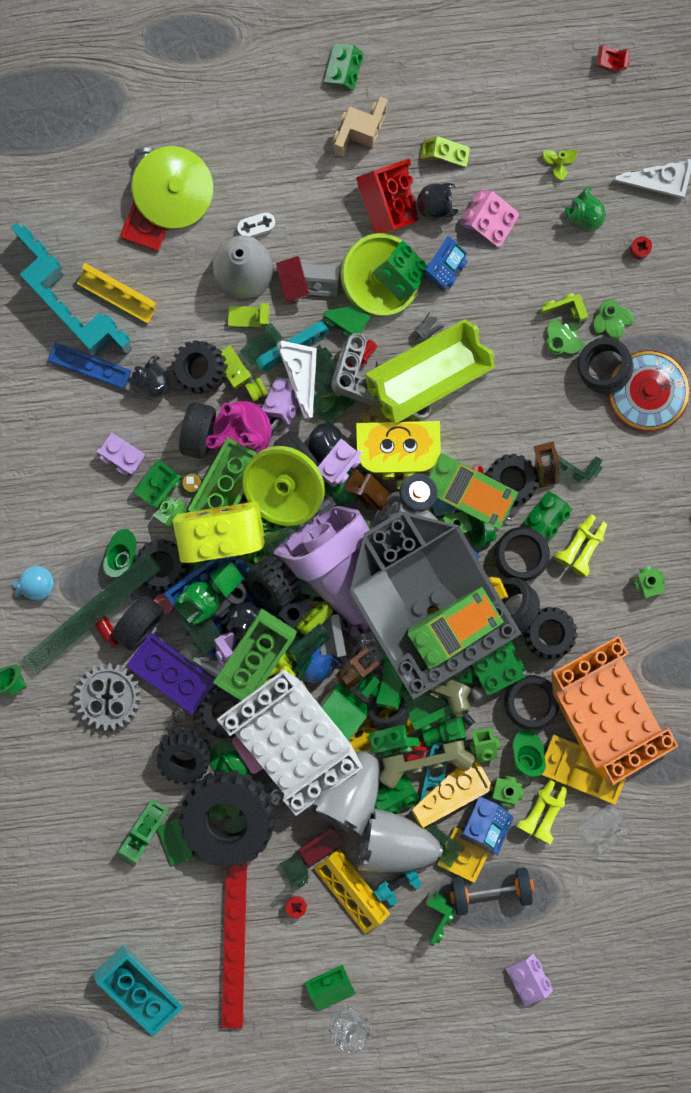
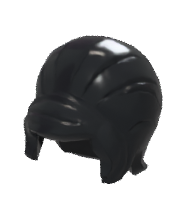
[417,183,458,221]
[130,356,170,400]
[308,423,351,462]
[219,602,261,640]

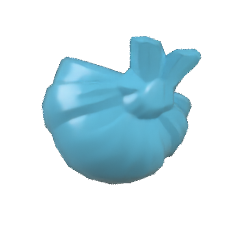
[13,566,54,601]

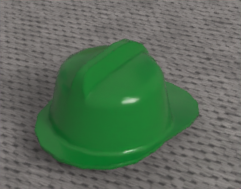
[461,510,497,550]
[103,529,137,577]
[0,664,27,698]
[513,730,546,779]
[210,741,252,776]

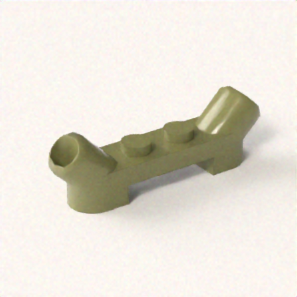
[380,673,471,717]
[379,740,475,789]

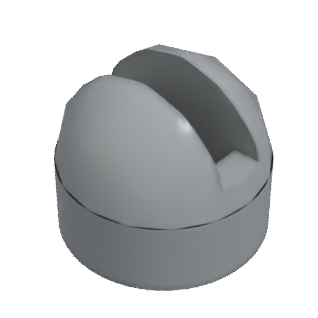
[470,684,488,702]

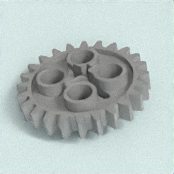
[74,663,142,731]

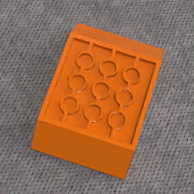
[551,636,679,785]

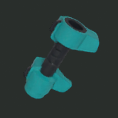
[374,870,421,905]

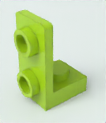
[420,136,470,167]
[540,293,588,323]
[228,303,270,328]
[221,346,253,390]

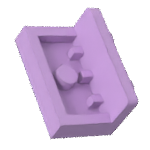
[262,377,299,424]
[214,631,237,671]
[506,954,552,1006]

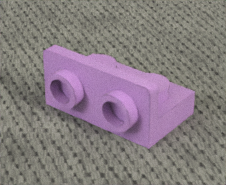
[97,432,146,476]
[317,439,363,487]

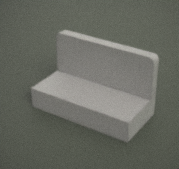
[302,263,340,297]
[317,614,347,657]

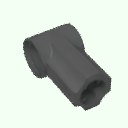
[215,580,249,618]

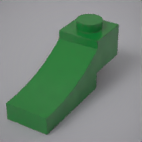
[376,655,405,710]
[117,799,169,867]

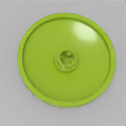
[131,146,213,229]
[341,233,420,316]
[243,446,325,526]

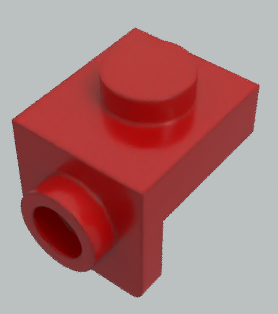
[596,45,630,73]

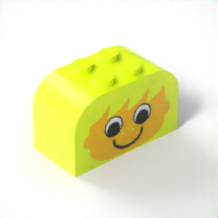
[356,421,441,480]
[172,501,266,563]

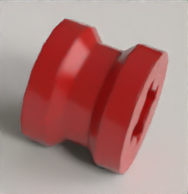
[630,236,652,259]
[286,896,307,918]

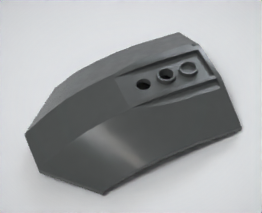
[350,511,521,700]

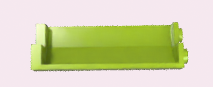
[365,319,495,424]

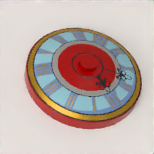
[607,350,690,432]

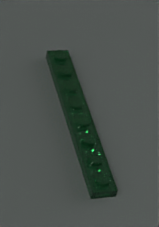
[23,553,161,673]

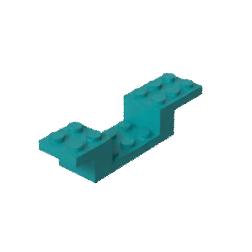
[10,222,132,356]

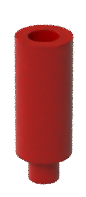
[88,607,119,648]

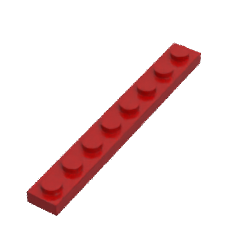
[222,860,247,1029]

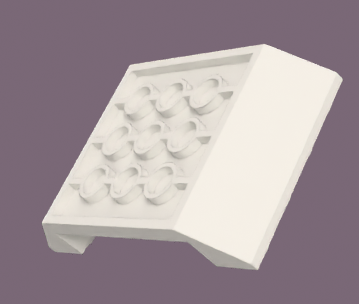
[217,670,362,816]

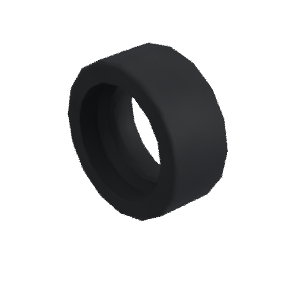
[368,696,409,731]

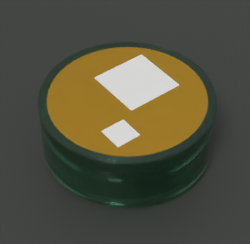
[182,473,203,494]

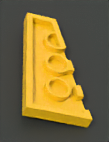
[411,755,494,828]

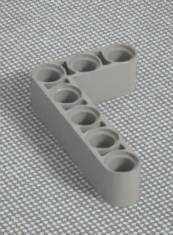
[331,333,431,422]

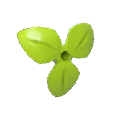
[542,149,578,181]

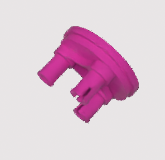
[206,401,271,453]

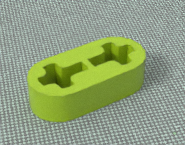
[297,601,333,636]

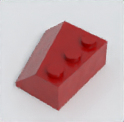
[356,158,418,234]

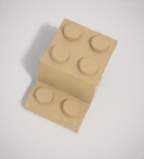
[333,96,388,158]

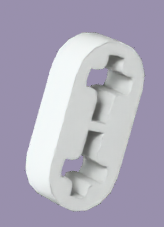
[238,213,276,237]

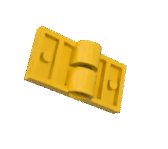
[541,735,626,805]

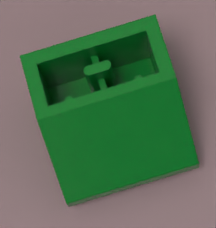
[320,681,369,741]

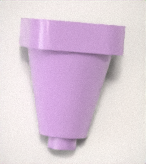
[274,506,370,629]

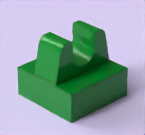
[356,673,380,698]

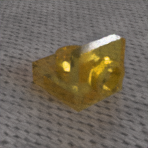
[361,406,392,423]

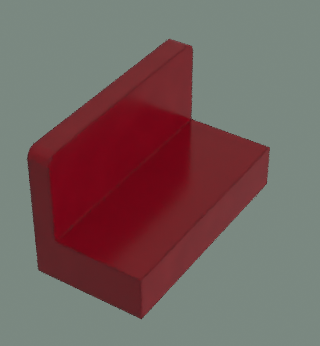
[276,256,309,305]
[298,825,344,867]

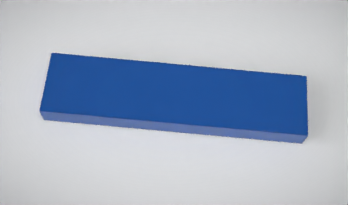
[48,342,132,390]

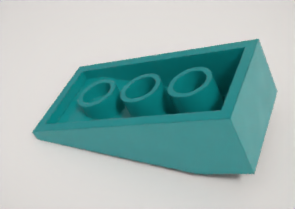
[93,944,183,1036]

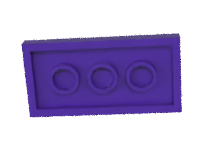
[126,632,215,715]

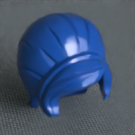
[297,643,341,683]

